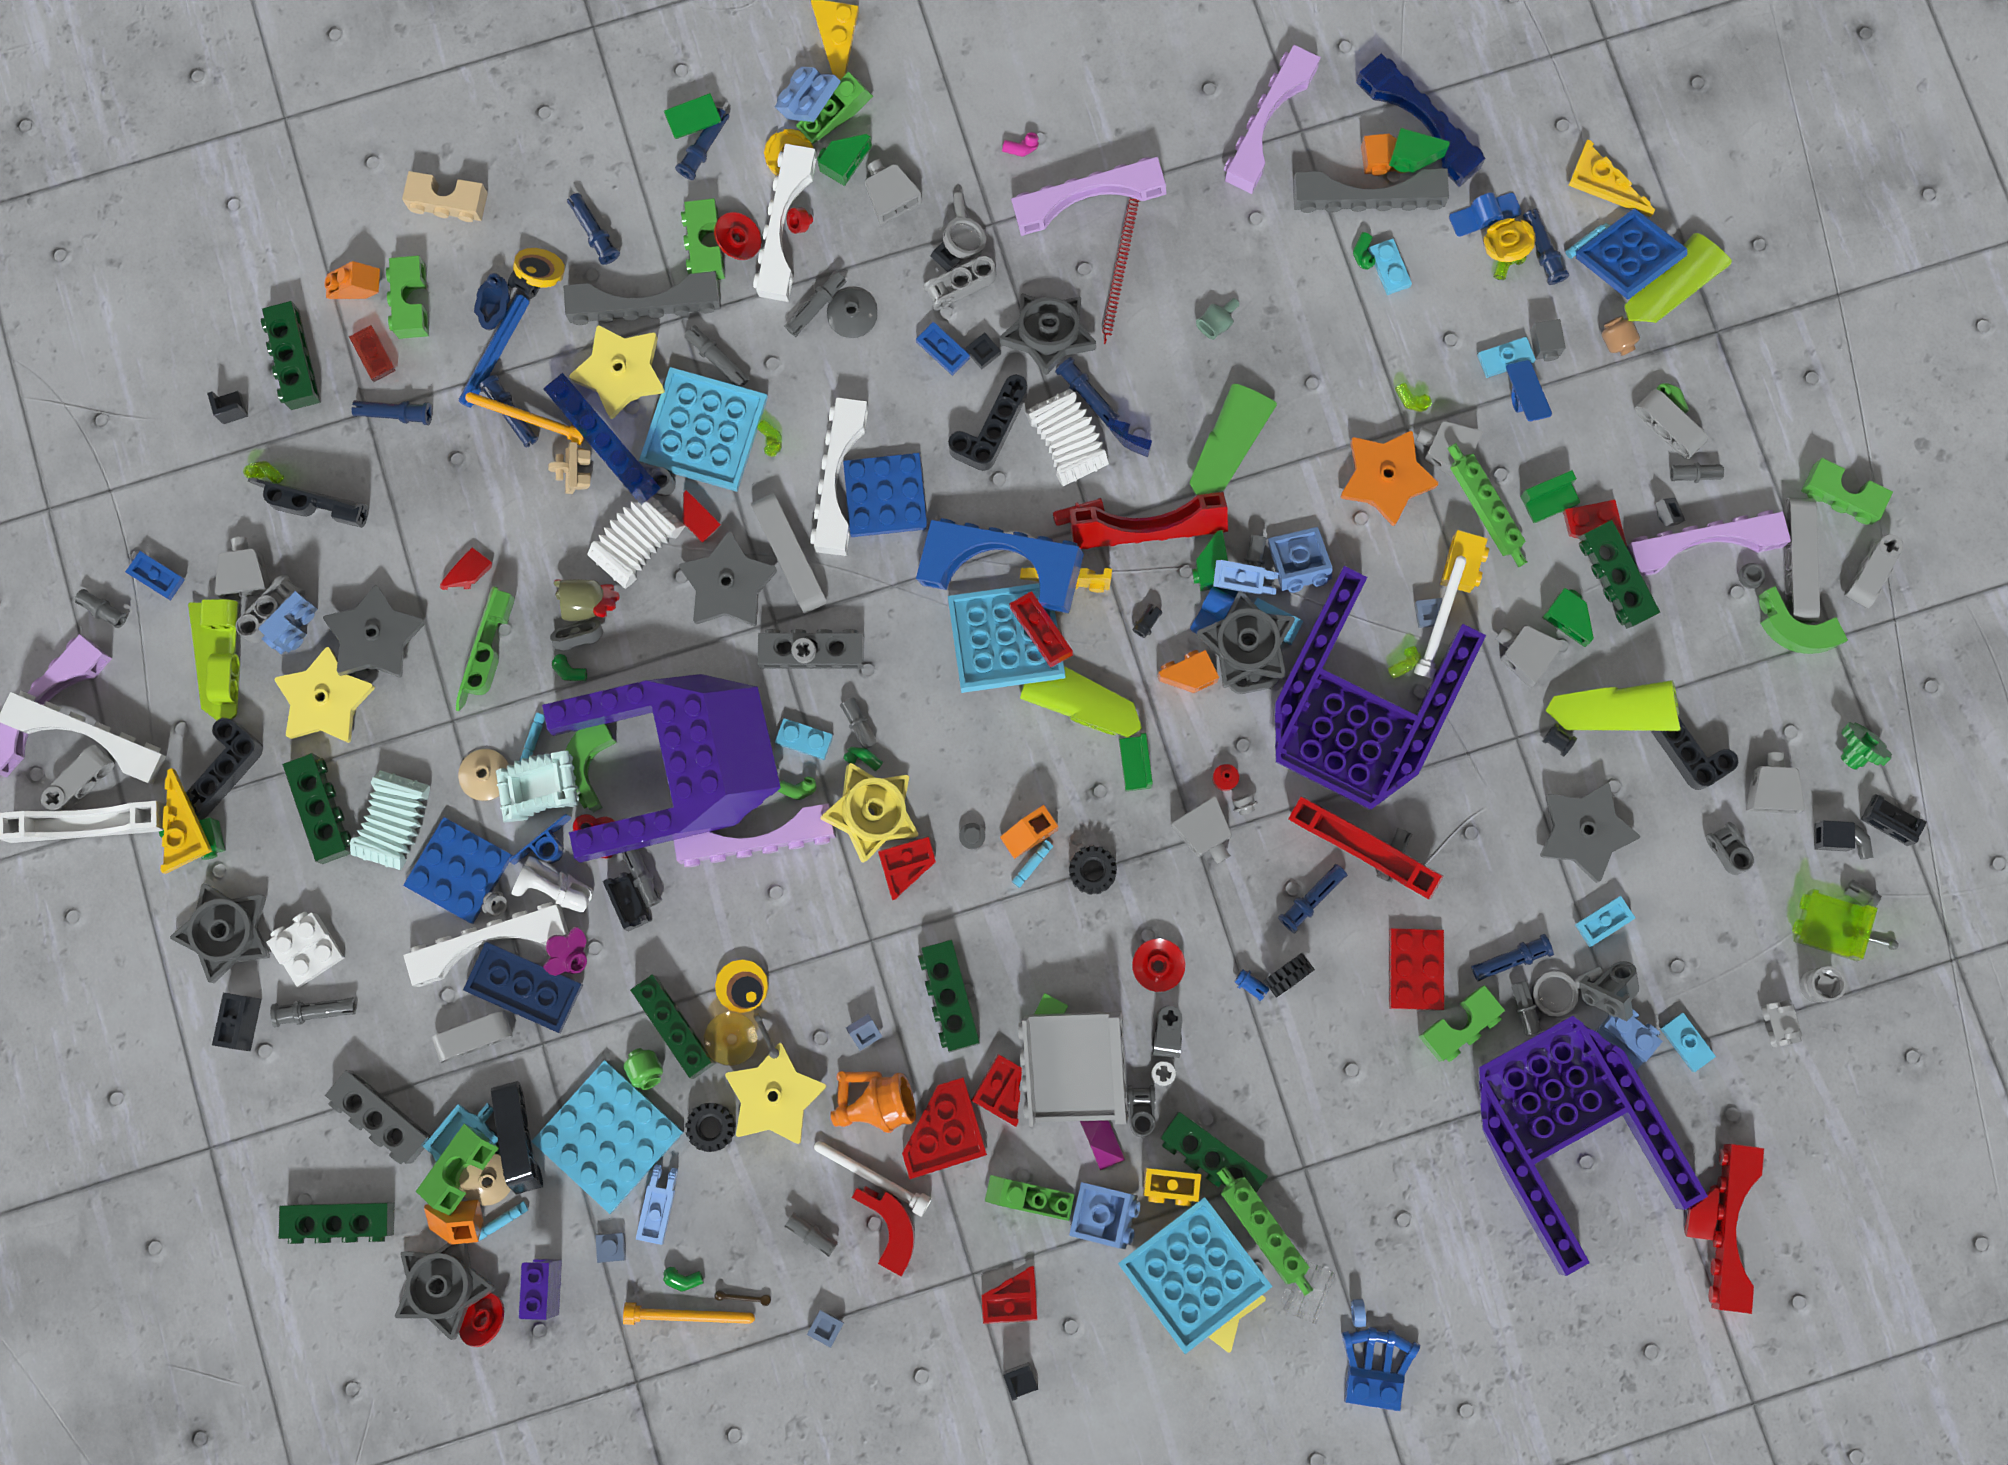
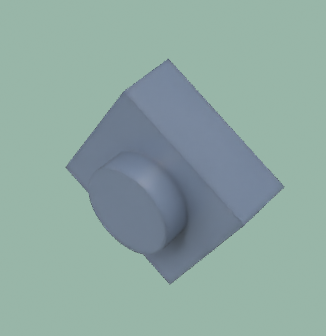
[1415,598,1442,628]
[846,1014,883,1051]
[596,1233,626,1263]
[807,1310,845,1348]

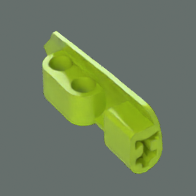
[1624,233,1732,323]
[188,599,240,721]
[1020,666,1142,738]
[1545,680,1681,731]

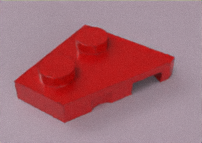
[1563,499,1627,547]
[878,836,936,900]
[971,1054,1022,1127]
[981,1266,1038,1324]

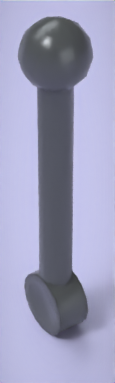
[1842,927,1899,950]
[753,1013,779,1059]

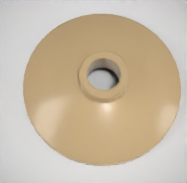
[458,749,509,801]
[459,1153,511,1206]

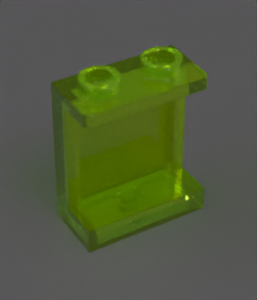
[1792,889,1878,962]

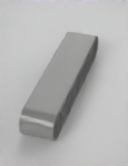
[750,492,827,614]
[1783,498,1820,622]

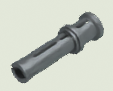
[270,997,356,1028]

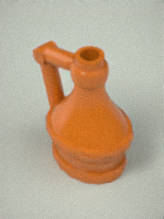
[830,1071,916,1133]

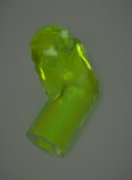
[1493,256,1526,280]
[1395,382,1432,412]
[757,419,782,457]
[243,461,284,484]
[1388,646,1421,679]

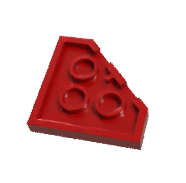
[902,1077,987,1179]

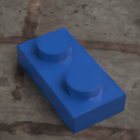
[916,322,970,376]
[125,551,185,601]

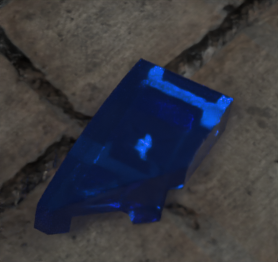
[1107,418,1152,457]

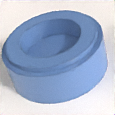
[1351,1299,1366,1327]

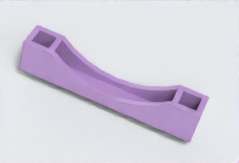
[1224,45,1321,194]
[1011,157,1166,236]
[1627,510,1791,576]
[0,634,112,777]
[674,803,836,867]

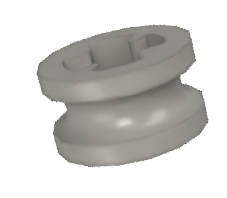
[792,638,816,663]

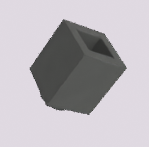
[1530,319,1566,362]

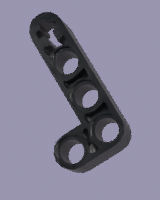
[948,374,1027,471]
[1651,716,1739,790]
[186,718,263,820]
[491,1081,543,1195]

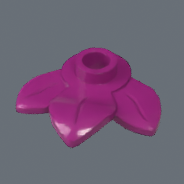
[543,927,587,975]

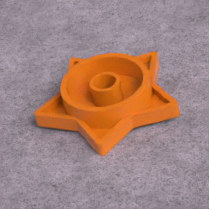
[1340,431,1438,526]

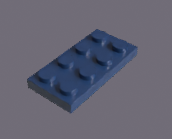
[463,942,583,1034]

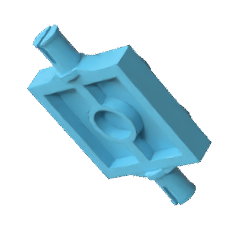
[423,1103,498,1175]

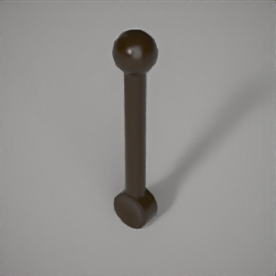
[714,1290,771,1306]

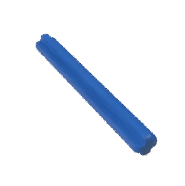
[459,294,529,408]

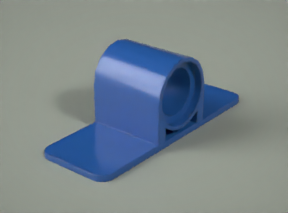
[1449,193,1522,237]
[1506,360,1552,422]
[1190,586,1239,634]
[509,814,571,865]

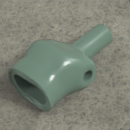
[1196,298,1240,340]

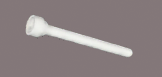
[1413,556,1466,679]
[814,1141,932,1217]

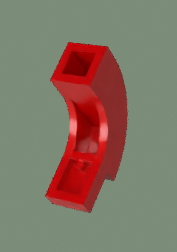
[852,1186,915,1277]

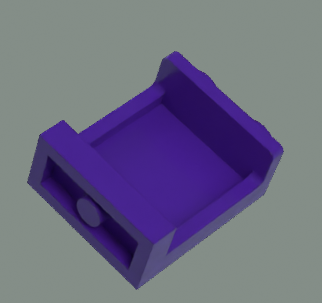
[519,1259,562,1320]

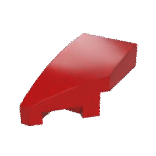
[682,490,721,543]
[440,547,492,590]
[1684,1185,1720,1240]

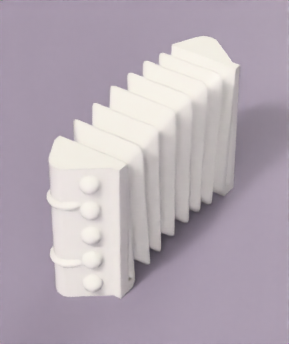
[1025,389,1109,486]
[587,492,685,589]

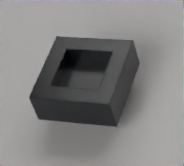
[930,241,963,272]
[965,332,1001,370]
[1655,497,1686,527]

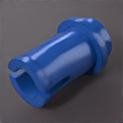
[1234,969,1269,1001]

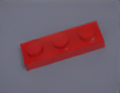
[1009,591,1073,668]

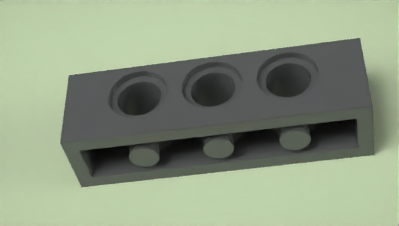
[757,629,864,669]
[324,1070,431,1164]

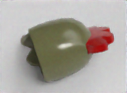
[554,579,620,621]

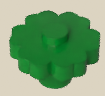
[1840,722,1892,770]

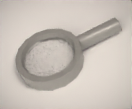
[943,193,986,259]
[1531,967,1604,1017]

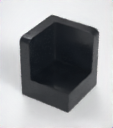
[207,391,248,424]
[1814,820,1855,852]
[1003,1362,1038,1401]

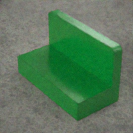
[664,93,721,139]
[1520,470,1580,523]
[1119,733,1153,792]

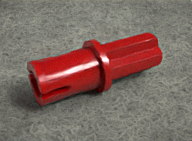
[1053,498,1105,526]

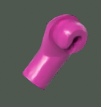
[1002,132,1039,157]

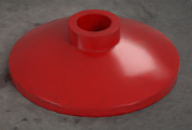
[714,212,762,260]
[1132,939,1185,992]
[459,1293,504,1347]

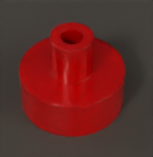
[786,207,813,234]
[1212,764,1239,791]

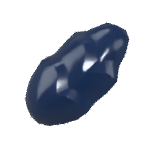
[474,273,510,331]

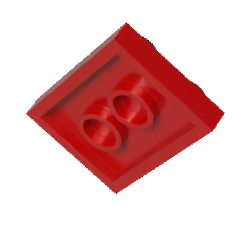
[1389,928,1444,1010]

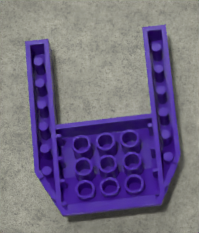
[1275,566,1486,810]
[542,674,781,863]
[1478,1016,1708,1276]

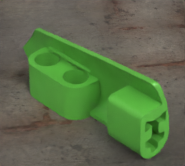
[1189,384,1277,495]
[456,586,515,711]

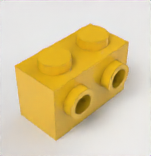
[1440,530,1489,593]
[1143,1168,1201,1206]

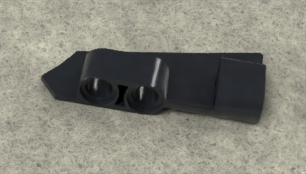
[247,478,368,528]

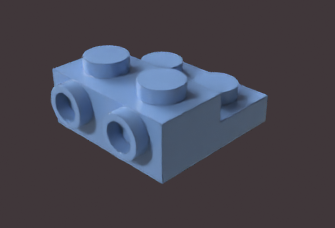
[774,67,841,122]
[1268,527,1333,593]
[258,591,318,655]
[1596,1009,1663,1071]
[1069,1182,1141,1249]

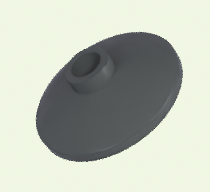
[827,289,877,338]

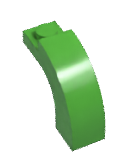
[1758,586,1848,654]
[565,724,616,813]

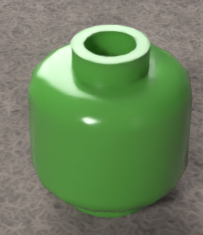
[624,1048,663,1090]

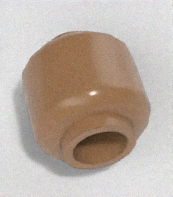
[1601,316,1640,356]

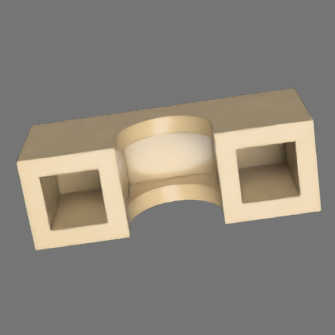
[402,171,488,222]

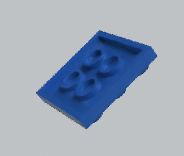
[1576,208,1687,299]
[843,453,927,537]
[403,817,513,924]

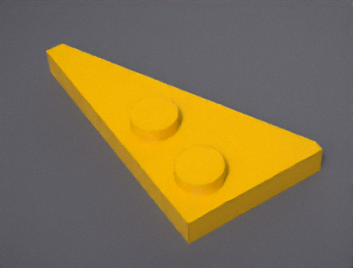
[811,0,859,80]
[1568,139,1655,217]
[1020,568,1112,593]
[160,768,212,874]

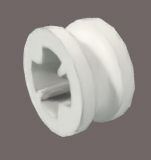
[1151,1062,1176,1086]

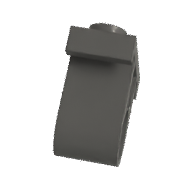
[1579,961,1639,1022]

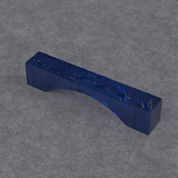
[1356,53,1486,187]
[543,372,661,505]

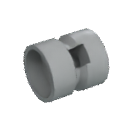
[1800,966,1847,1003]

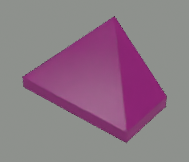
[1080,1120,1125,1170]

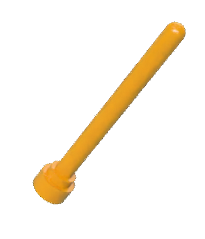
[465,392,587,446]
[623,1302,755,1325]

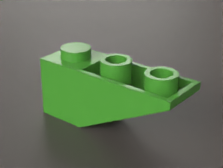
[796,72,873,144]
[985,1175,1075,1221]

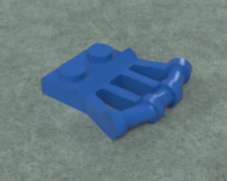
[1342,1327,1421,1411]

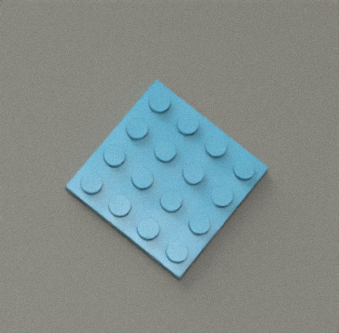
[639,367,768,492]
[948,583,1065,693]
[531,1060,684,1214]
[1118,1197,1273,1354]

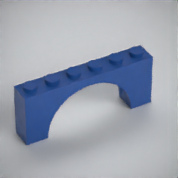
[916,518,1084,613]

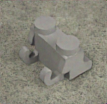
[1761,999,1802,1048]

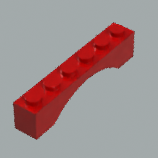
[1070,492,1228,549]
[1288,796,1444,899]
[1708,1144,1764,1314]

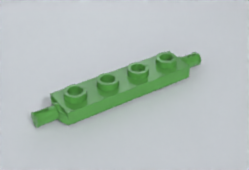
[1447,443,1528,567]
[1217,1166,1314,1296]

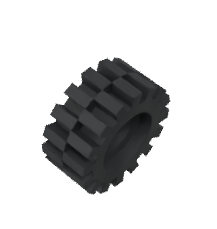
[1069,845,1117,895]
[1263,953,1315,998]
[685,1103,736,1152]

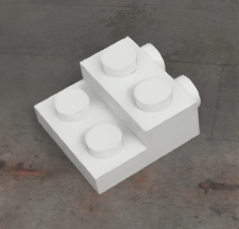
[266,912,345,987]

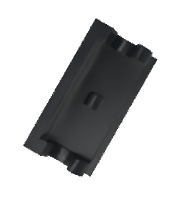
[1860,794,1927,846]
[602,872,652,932]
[212,992,262,1051]

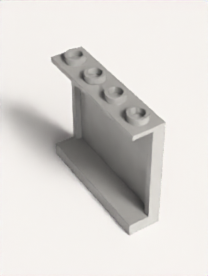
[1018,1011,1129,1127]

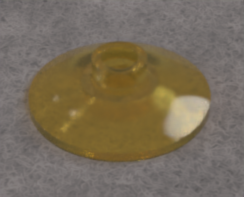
[704,1012,758,1066]

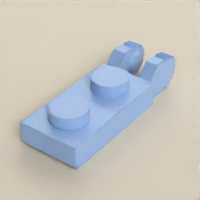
[1213,560,1278,595]
[636,1164,678,1245]

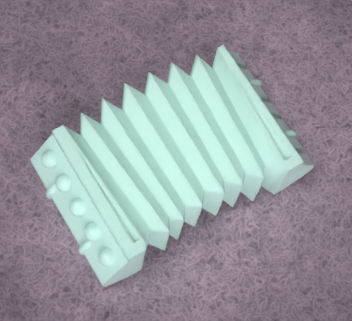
[496,751,579,822]
[350,770,430,870]

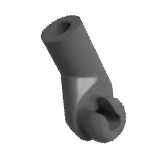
[1855,825,1874,860]

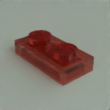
[349,325,396,382]

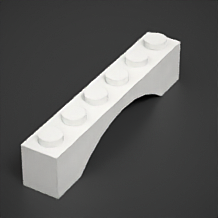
[753,144,817,302]
[811,398,868,556]
[0,691,166,785]
[0,801,166,843]
[403,902,569,987]

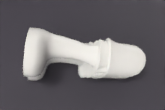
[512,856,593,912]

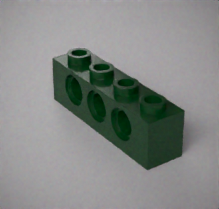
[261,301,321,410]
[1578,520,1661,629]
[282,753,352,864]
[918,940,980,1053]
[630,974,716,1079]
[1160,1112,1268,1193]
[278,1202,395,1244]

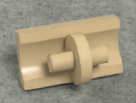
[548,442,590,494]

